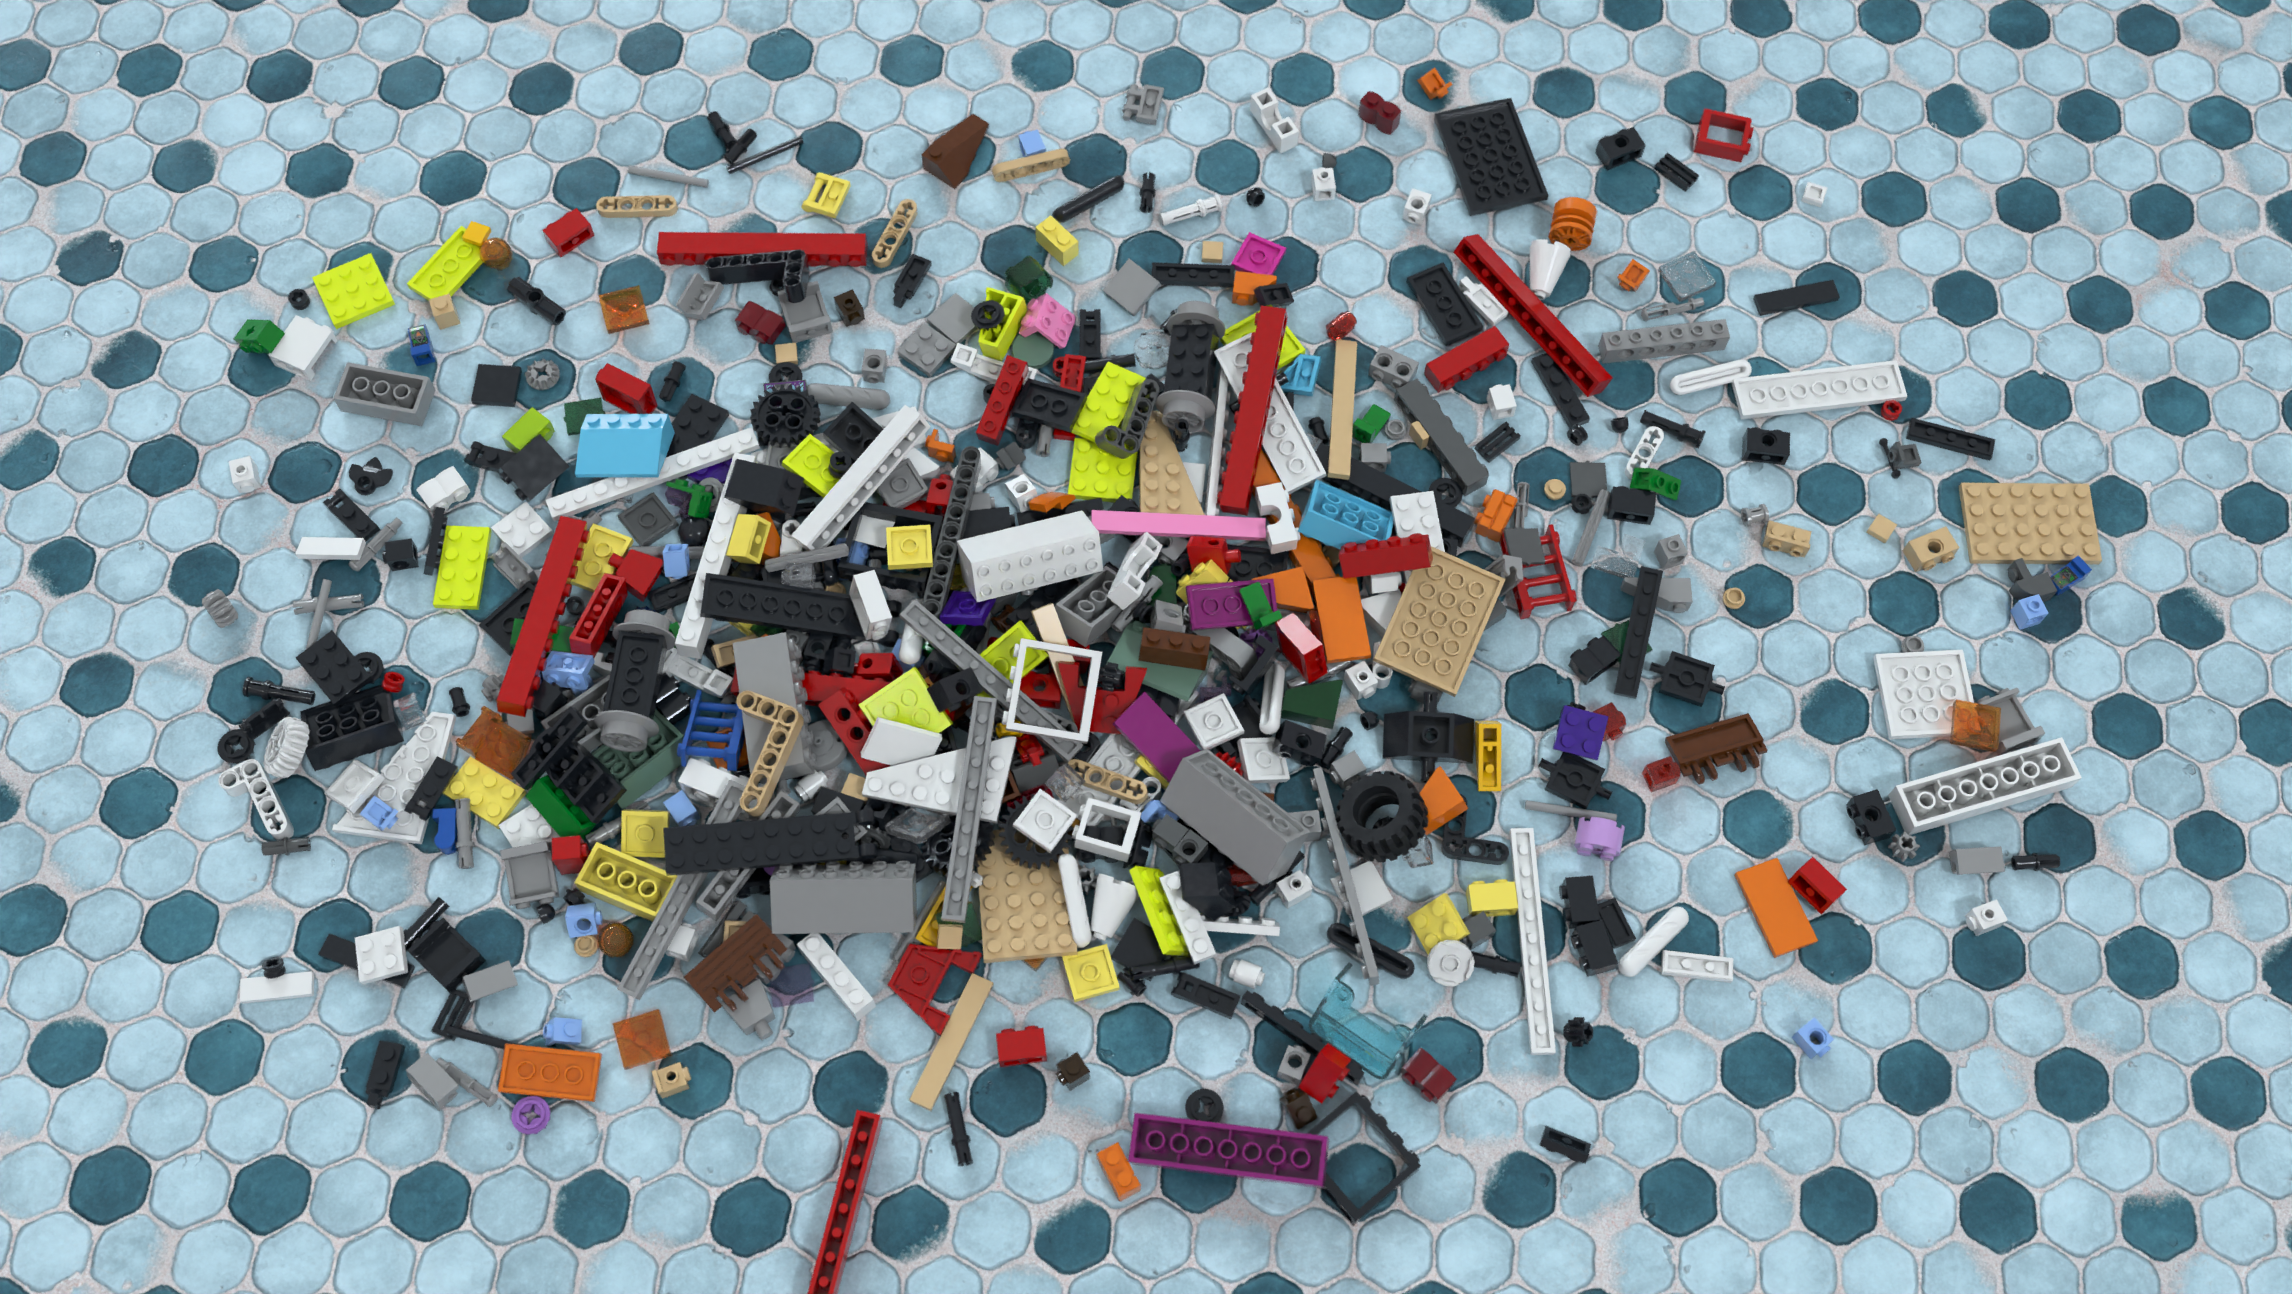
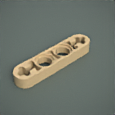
[992,149,1070,182]
[596,195,678,218]
[872,199,918,268]
[1064,759,1148,804]

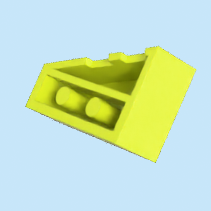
[978,287,1028,361]

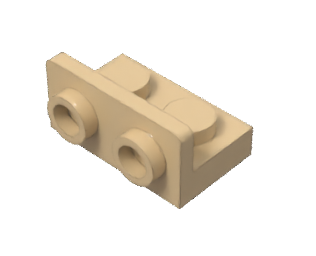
[1762,520,1811,558]

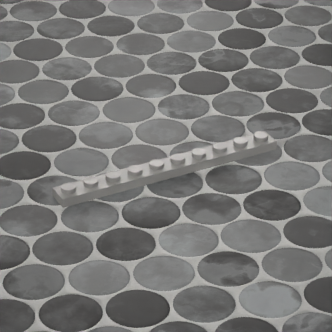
[899,599,1083,763]
[941,696,997,923]
[1310,767,1379,986]
[617,780,745,1000]

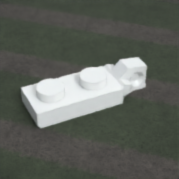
[1458,276,1509,327]

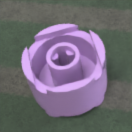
[1574,817,1625,861]

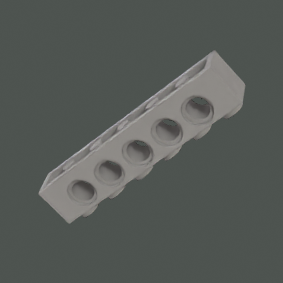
[1598,319,1730,364]
[696,791,800,921]

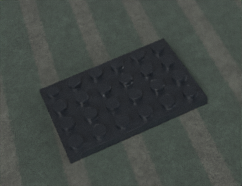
[1434,98,1548,216]

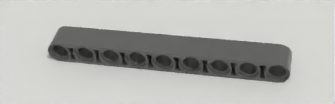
[922,446,981,620]

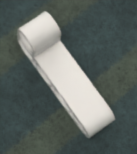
[218,759,294,841]

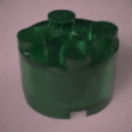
[1005,256,1053,305]

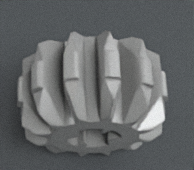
[202,589,238,628]

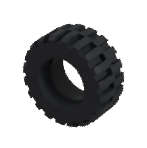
[1336,771,1428,862]

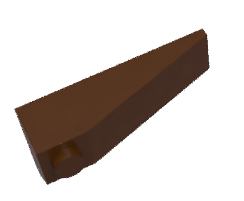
[922,114,989,189]

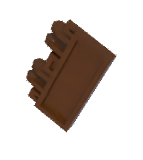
[1665,713,1768,785]
[683,914,787,1013]

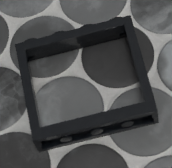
[838,502,943,594]
[1306,1091,1421,1226]

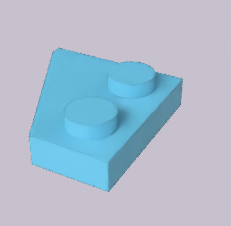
[1281,354,1321,396]

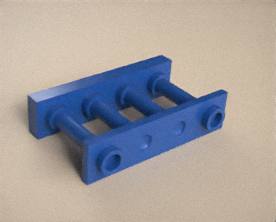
[677,690,745,771]

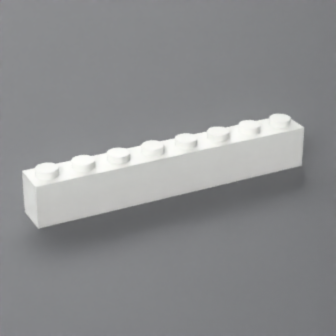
[791,405,931,551]

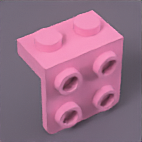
[1019,293,1076,349]

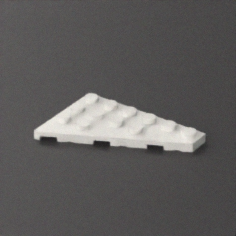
[332,712,456,844]
[862,736,1017,824]

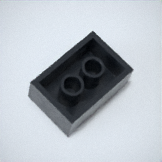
[823,402,883,464]

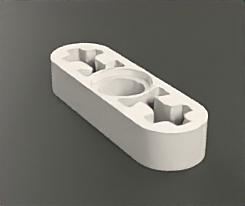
[1625,426,1664,480]

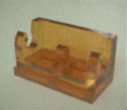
[455,706,505,758]

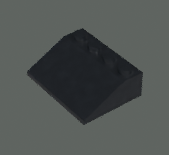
[300,684,404,771]

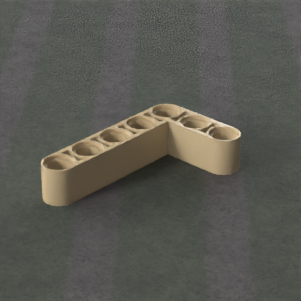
[736,690,804,817]

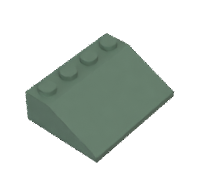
[1106,620,1214,702]
[592,709,692,809]

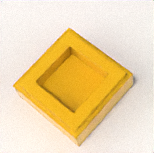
[462,221,491,247]

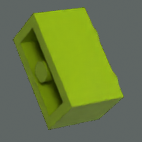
[502,407,555,453]

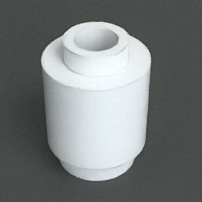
[794,769,829,802]
[1229,959,1265,989]

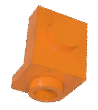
[1417,68,1452,100]
[1617,259,1650,292]
[925,429,956,463]

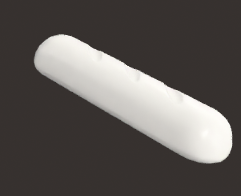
[1670,359,1752,395]
[899,598,924,665]
[1259,663,1285,734]
[1058,854,1092,948]
[1618,906,1689,977]

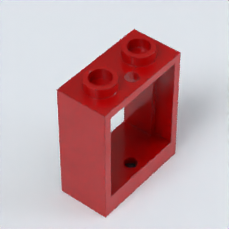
[1694,108,1754,163]
[595,363,658,414]
[1275,613,1328,684]

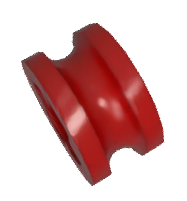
[1053,357,1065,378]
[1881,400,1902,421]
[382,672,405,693]

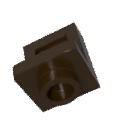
[1279,1088,1318,1130]

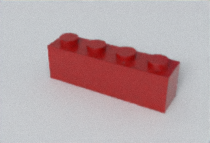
[1424,326,1509,393]
[1339,533,1433,579]

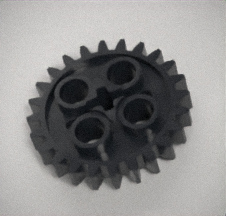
[750,384,821,448]
[999,794,1074,870]
[921,814,995,875]

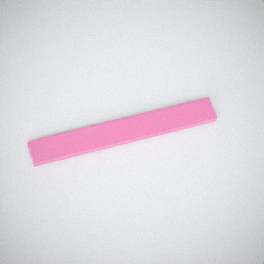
[1091,510,1266,541]

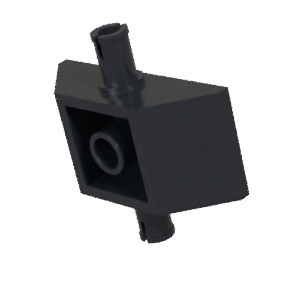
[1382,692,1474,783]

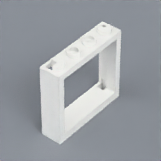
[1002,638,1102,744]

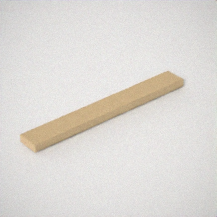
[1327,339,1357,480]

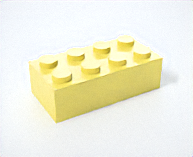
[574,842,677,922]

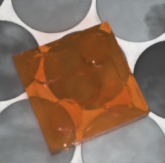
[598,285,650,334]
[1950,700,2001,752]
[475,718,532,780]
[613,1009,672,1070]

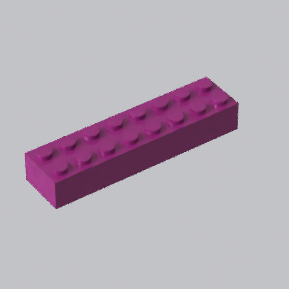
[1128,1113,1330,1188]

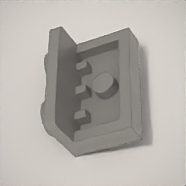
[676,273,724,320]

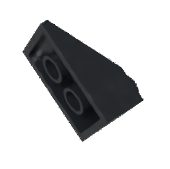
[724,459,804,524]

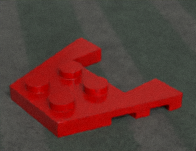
[1058,661,1147,734]
[888,944,982,1036]

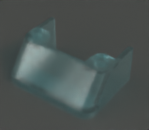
[1309,963,1428,1079]

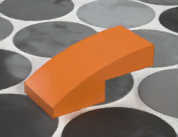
[1028,492,1076,513]

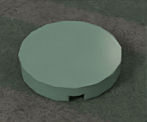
[1012,331,1054,369]

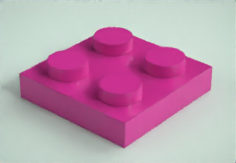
[1231,232,1286,275]

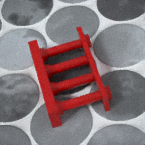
[1499,524,1577,619]

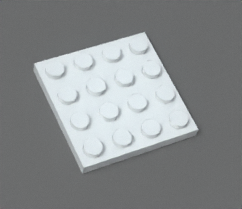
[1873,650,1980,739]

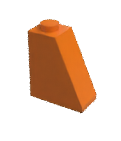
[1251,566,1314,613]
[1419,766,1468,838]

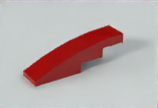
[1054,354,1086,441]

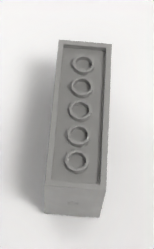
[733,632,817,784]
[1160,749,1311,885]
[770,861,917,934]

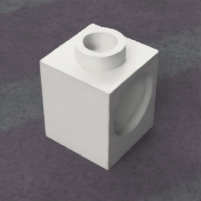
[1402,188,1432,225]
[1486,384,1517,420]
[1005,474,1038,513]
[665,922,699,962]

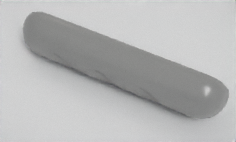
[807,383,890,410]

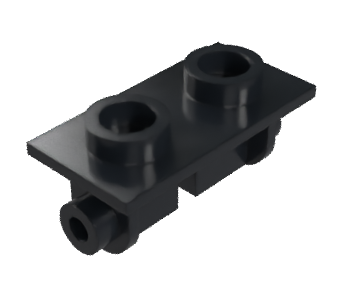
[238,698,290,741]
[1123,821,1153,868]

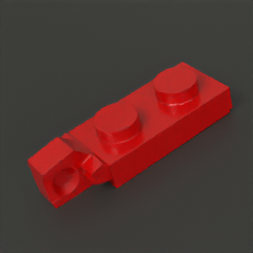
[1015,734,1044,767]

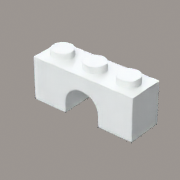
[1250,88,1299,154]
[1255,482,1300,554]

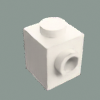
[1311,168,1336,201]
[229,456,261,493]
[1343,661,1378,700]
[1275,870,1313,909]
[1965,899,2008,936]

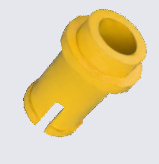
[996,719,1024,738]

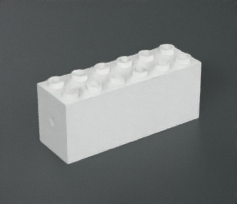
[957,511,1103,602]

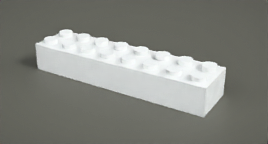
[1888,737,2082,835]

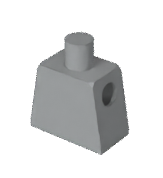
[720,978,775,1040]

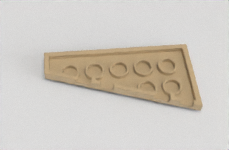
[1139,410,1204,515]

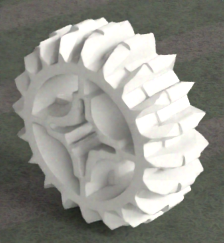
[263,717,310,778]

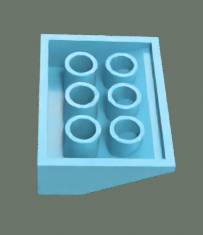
[575,414,675,477]
[1298,479,1394,549]

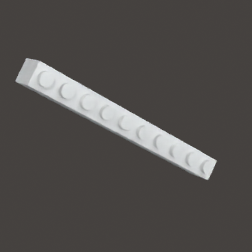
[675,453,757,659]

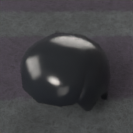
[678,516,712,546]

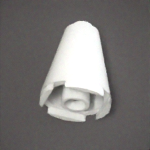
[1530,239,1571,300]
[1090,874,1139,941]

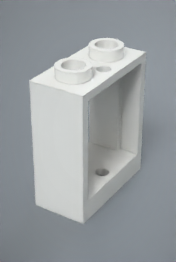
[849,570,892,640]
[1072,798,1141,862]

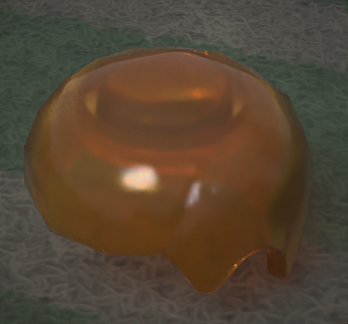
[480,237,513,271]
[597,922,634,958]

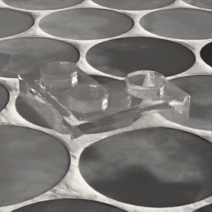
[1591,534,1645,578]

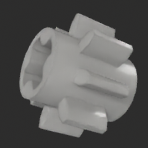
[481,674,504,702]
[1888,831,1920,862]
[1079,864,1098,895]

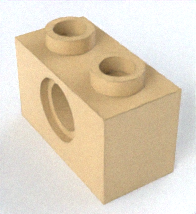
[1902,526,1959,572]

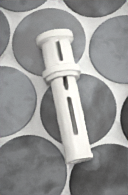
[1160,194,1223,226]

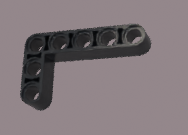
[705,250,810,303]

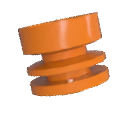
[1548,197,1597,251]

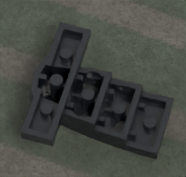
[511,706,627,824]

